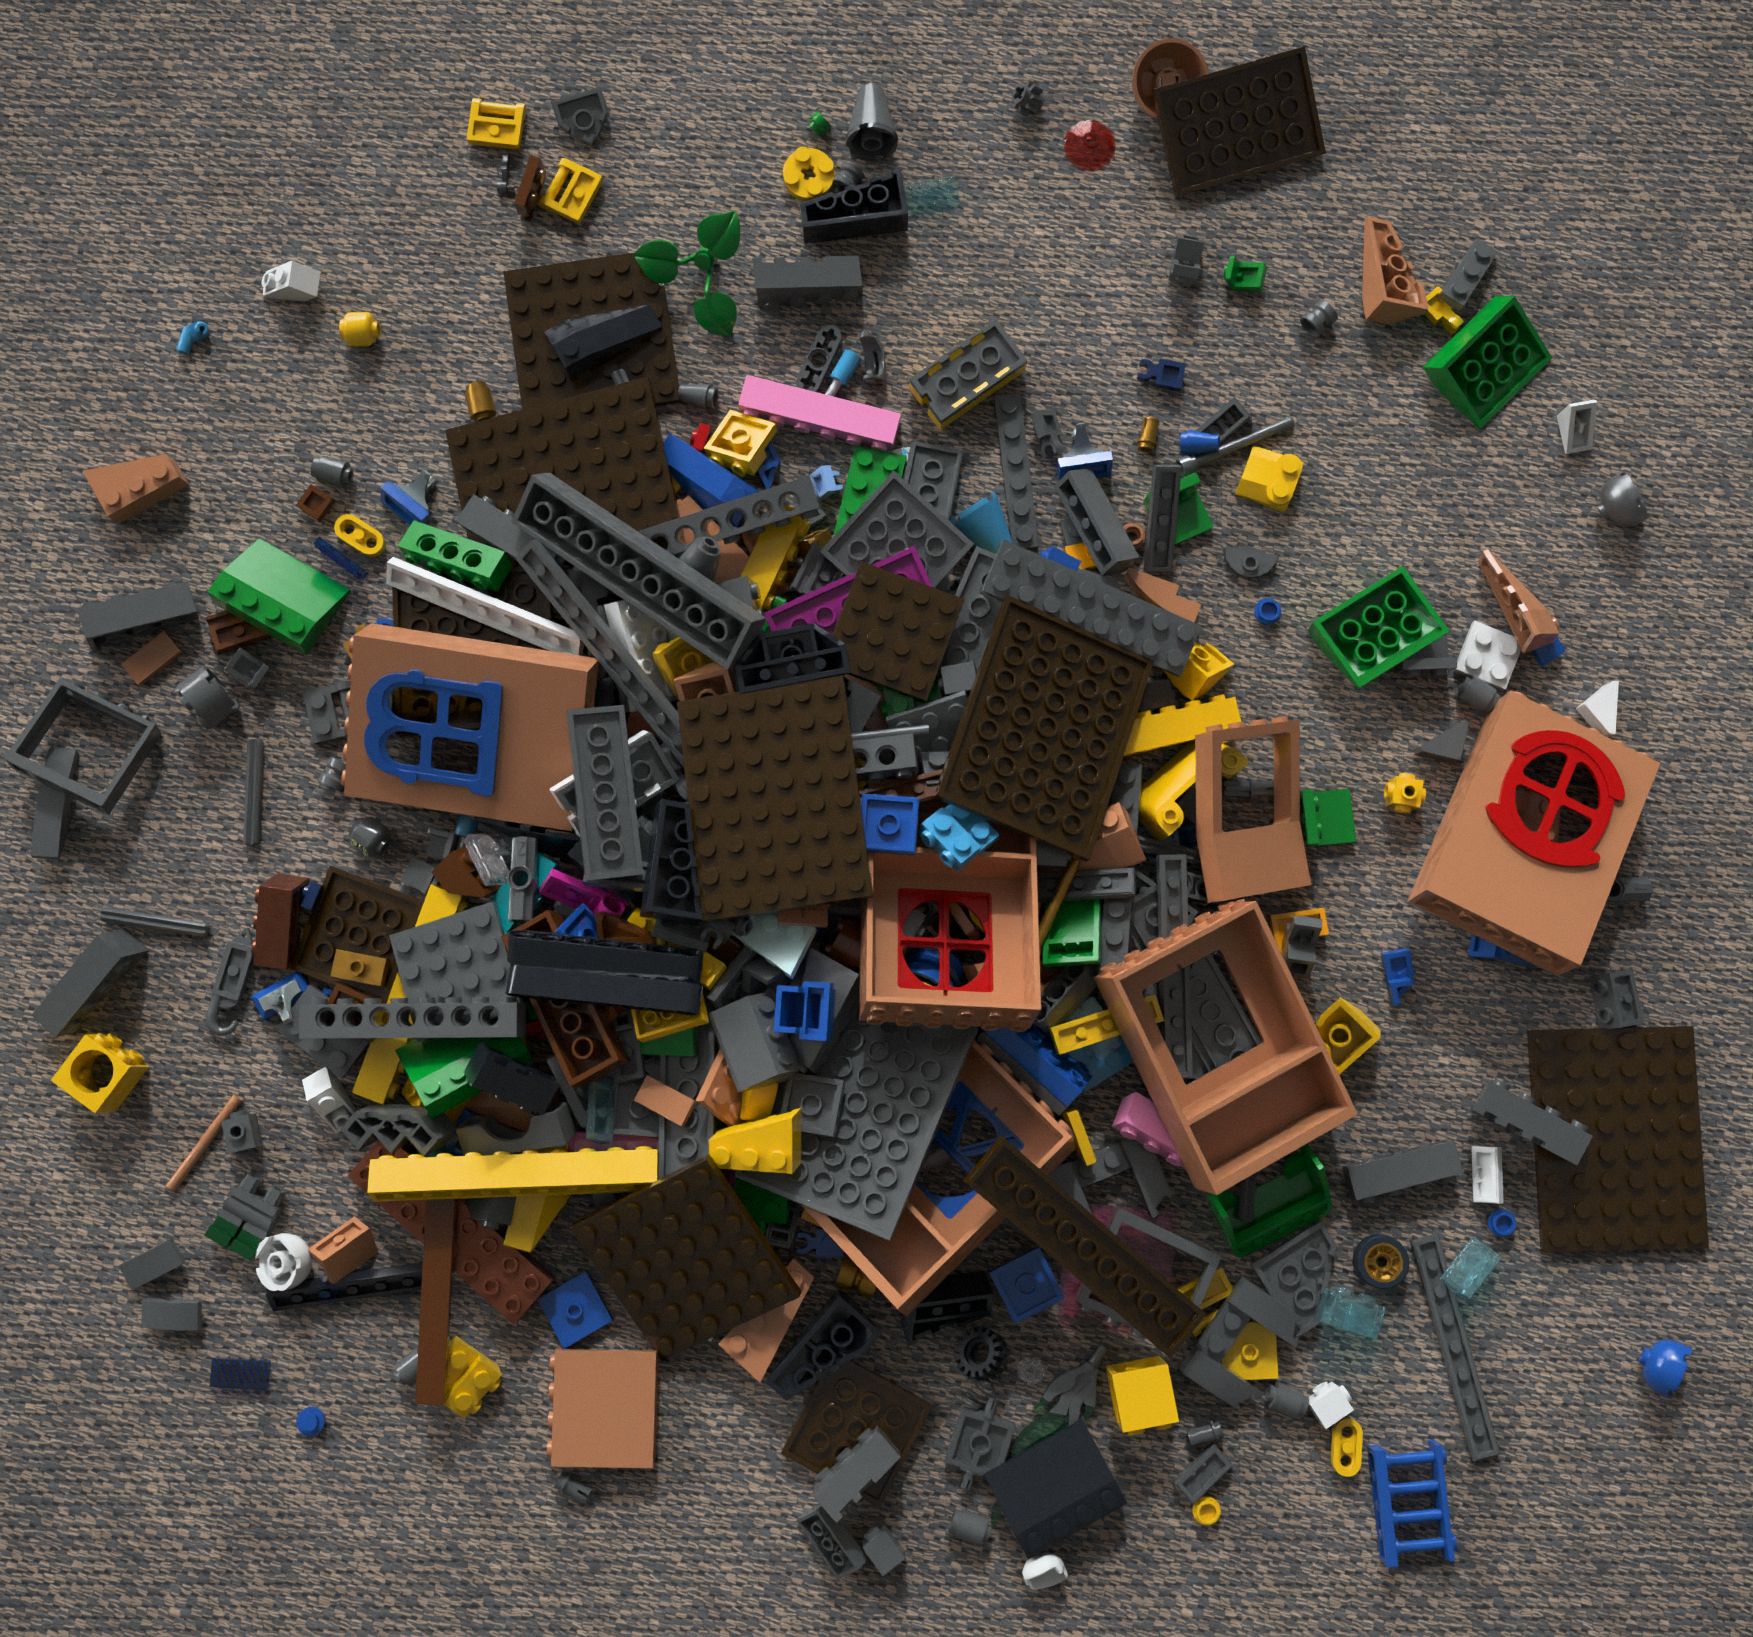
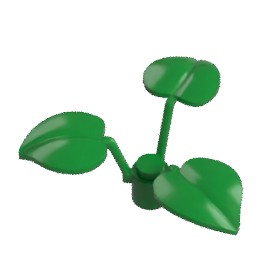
[635,211,741,336]

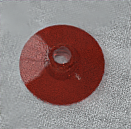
[1064,120,1115,170]

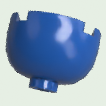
[1639,1340,1692,1399]

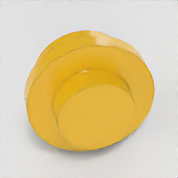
[1192,1496,1221,1526]

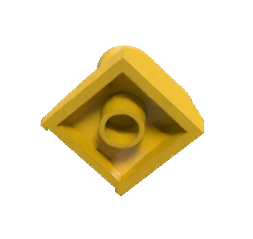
[1234,446,1304,513]
[653,636,715,700]

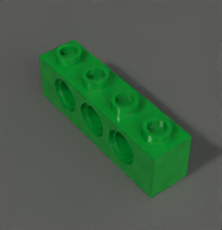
[398,520,513,592]

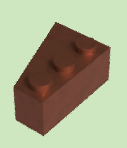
[251,873,309,970]

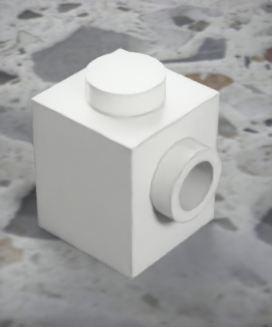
[1308,1382,1354,1429]

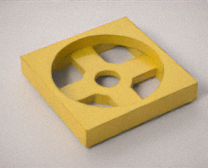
[1061,1104,1096,1166]

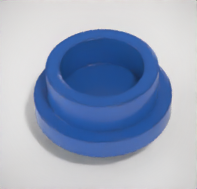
[1254,598,1281,625]
[1487,1209,1516,1237]
[296,1407,326,1436]

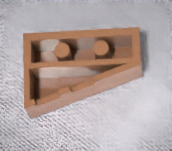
[83,454,189,524]

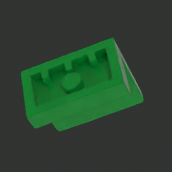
[1143,473,1213,546]
[1300,789,1356,847]

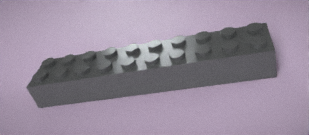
[511,473,767,670]

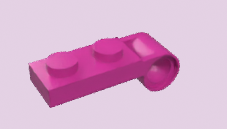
[539,868,625,918]

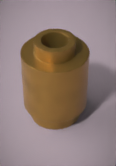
[464,381,497,421]

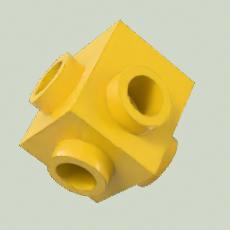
[1384,773,1426,814]

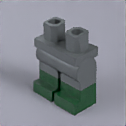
[204,1173,286,1261]

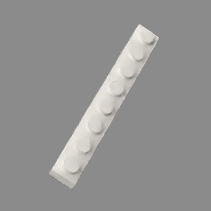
[386,557,584,656]

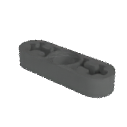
[796,324,841,393]

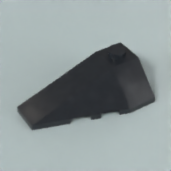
[544,304,663,378]

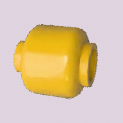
[339,312,381,348]

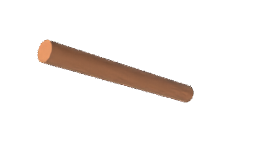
[166,1094,243,1191]

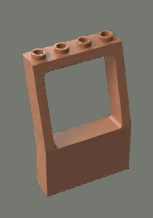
[1195,716,1311,903]

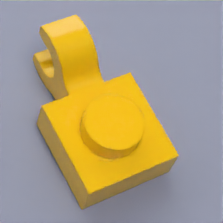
[1424,286,1464,335]

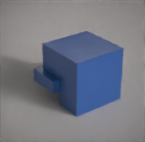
[774,981,836,1041]

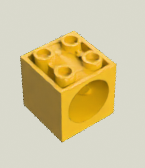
[51,1033,149,1113]
[1105,1356,1179,1435]

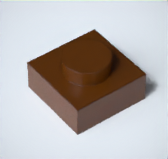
[295,484,335,522]

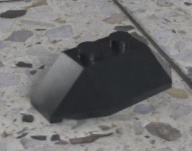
[735,623,851,694]

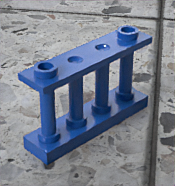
[1367,1439,1457,1568]

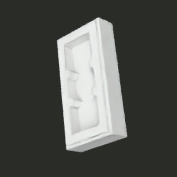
[1472,1146,1503,1204]

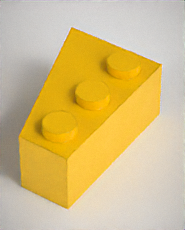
[709,1108,801,1174]

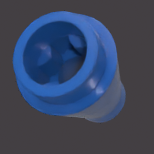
[1180,429,1220,456]

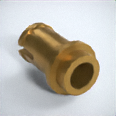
[1136,417,1160,453]

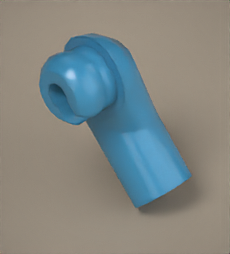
[176,321,209,355]

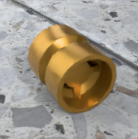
[834,1253,876,1300]

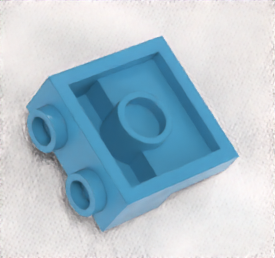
[919,804,999,873]

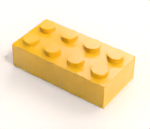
[631,991,709,1043]

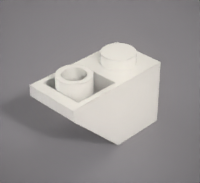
[262,261,321,302]
[302,1066,356,1134]

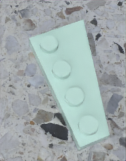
[731,912,817,980]

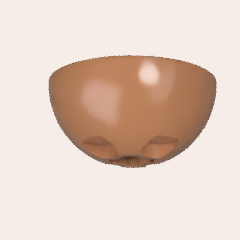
[1132,38,1209,119]

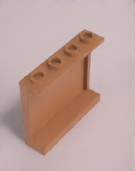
[547,1347,659,1468]

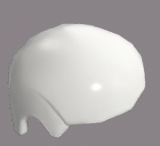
[1022,1552,1068,1590]

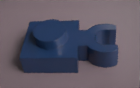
[1137,359,1186,392]

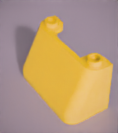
[1139,740,1249,841]

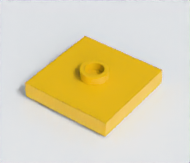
[1221,1321,1279,1380]

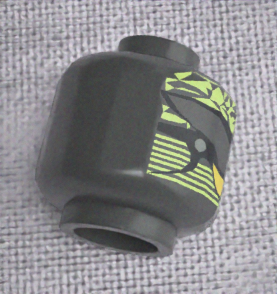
[349,817,391,857]

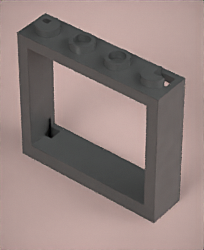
[4,678,162,815]
[1075,1206,1222,1350]

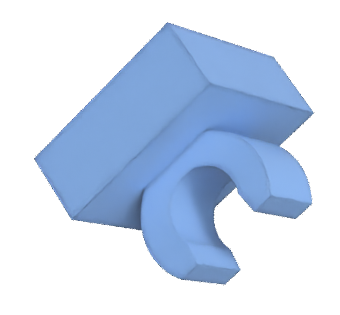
[810,465,843,500]

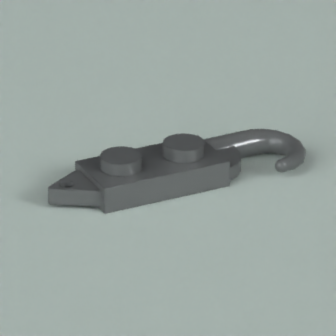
[206,928,255,1036]

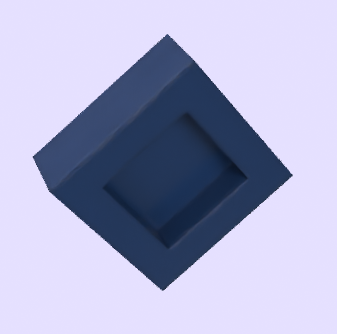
[301,881,324,911]

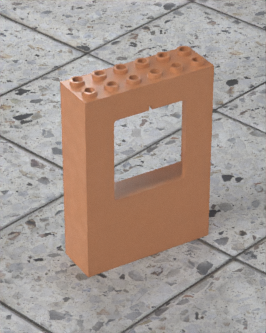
[1093,899,1358,1195]

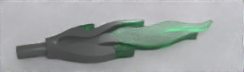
[991,1343,1109,1528]

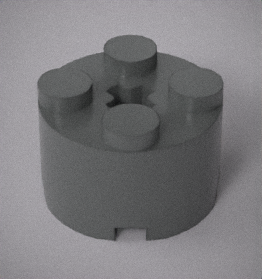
[174,665,240,730]

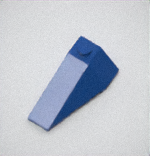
[664,433,760,528]

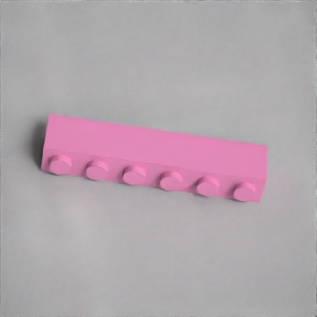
[738,375,901,452]

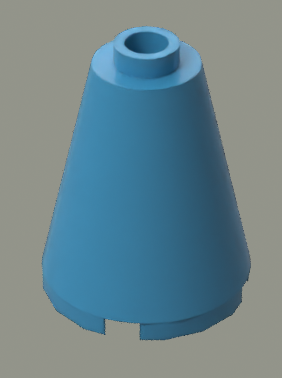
[949,491,1013,554]

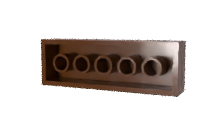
[501,910,630,1088]

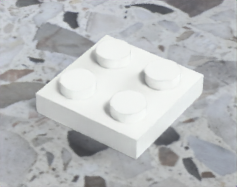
[1453,621,1521,691]

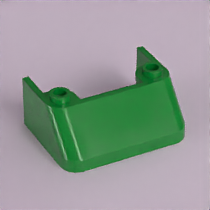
[1204,1143,1333,1258]

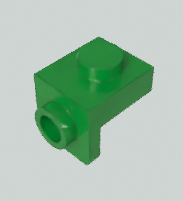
[1224,256,1267,292]

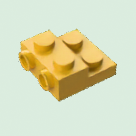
[704,410,777,477]
[444,1336,502,1419]

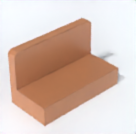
[308,1217,378,1284]

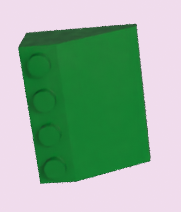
[1423,296,1553,429]
[207,538,351,656]
[1308,566,1450,689]
[395,1018,533,1119]

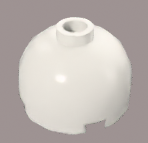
[255,1233,312,1291]

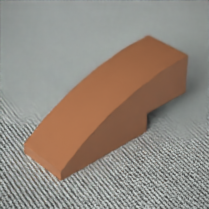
[1124,567,1201,623]

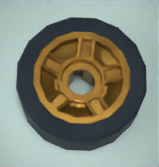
[1352,1234,1410,1289]

